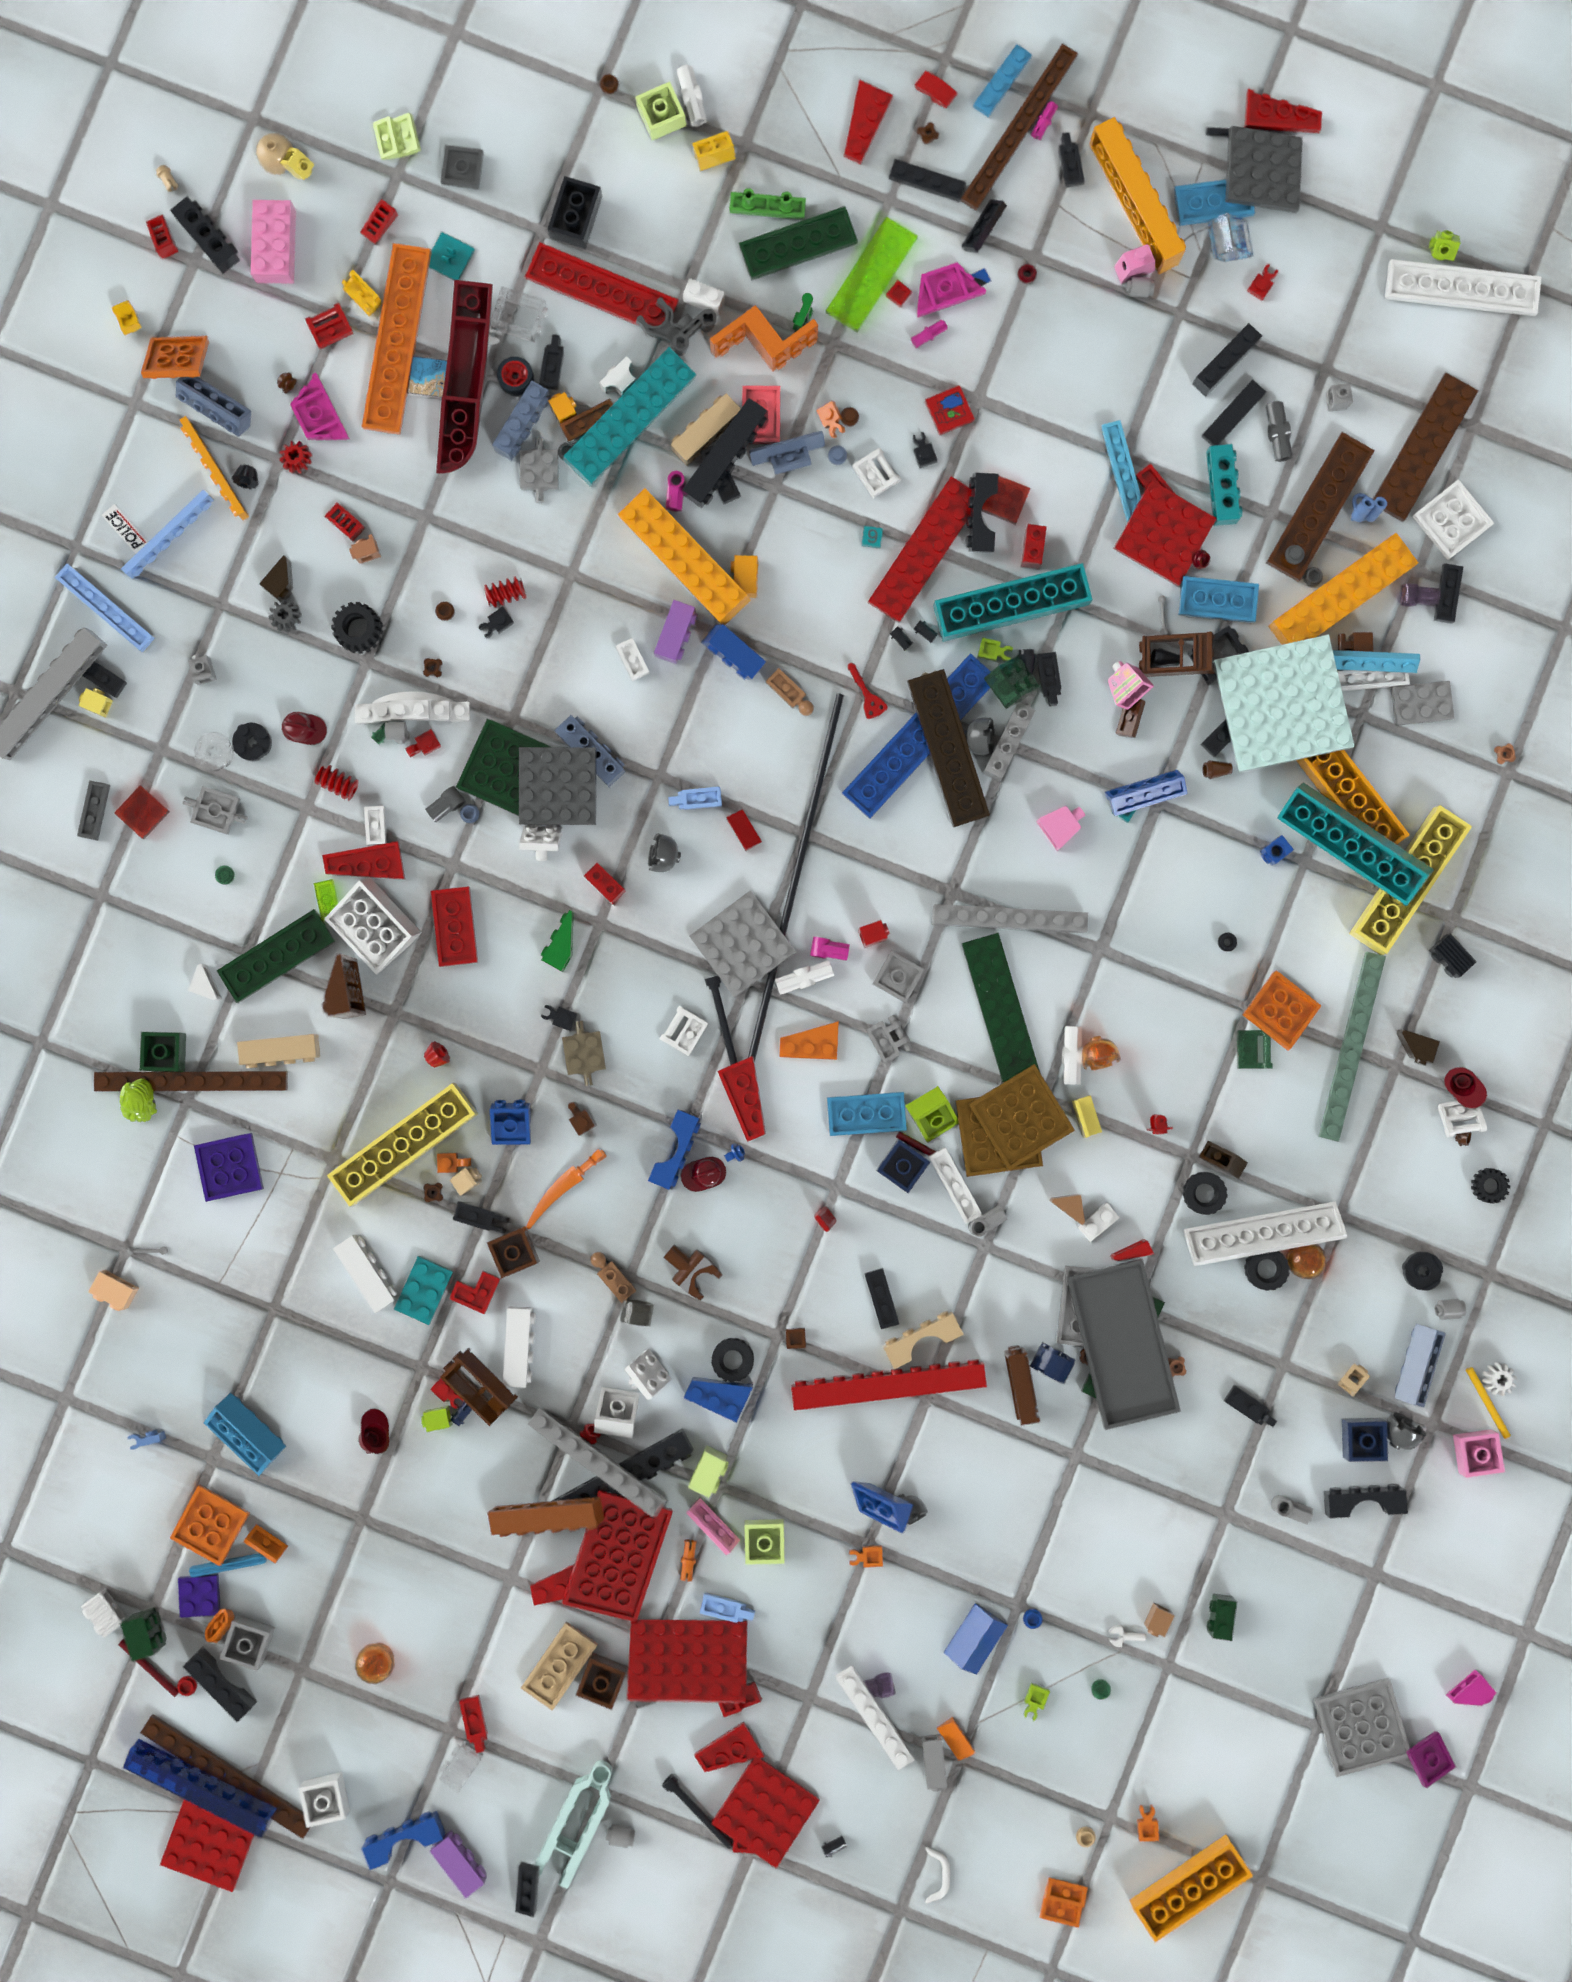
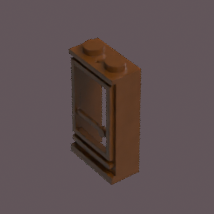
[1139,631,1214,677]
[1004,1345,1040,1426]
[440,1348,518,1426]

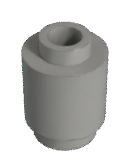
[1126,276,1155,298]
[1435,1299,1466,1320]
[606,1824,635,1848]

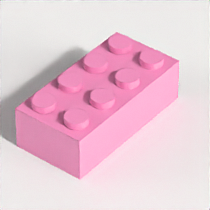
[251,200,296,284]

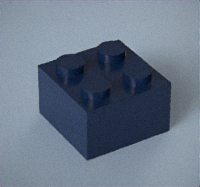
[876,1139,930,1193]
[1342,1418,1388,1462]

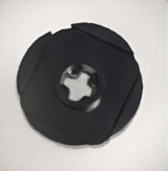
[232,723,272,761]
[1402,1252,1443,1291]

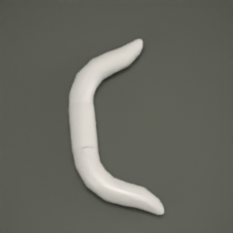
[926,1847,950,1904]

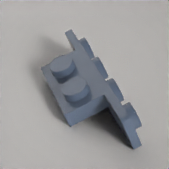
[749,431,825,475]

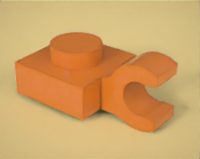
[437,1153,471,1173]

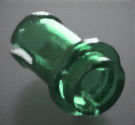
[371,722,386,745]

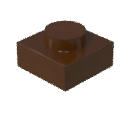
[786,1328,806,1349]

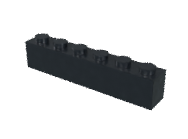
[682,398,769,508]

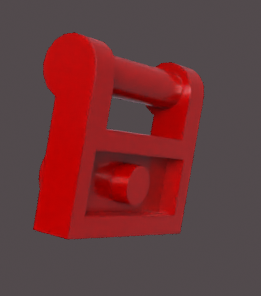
[305,303,354,350]

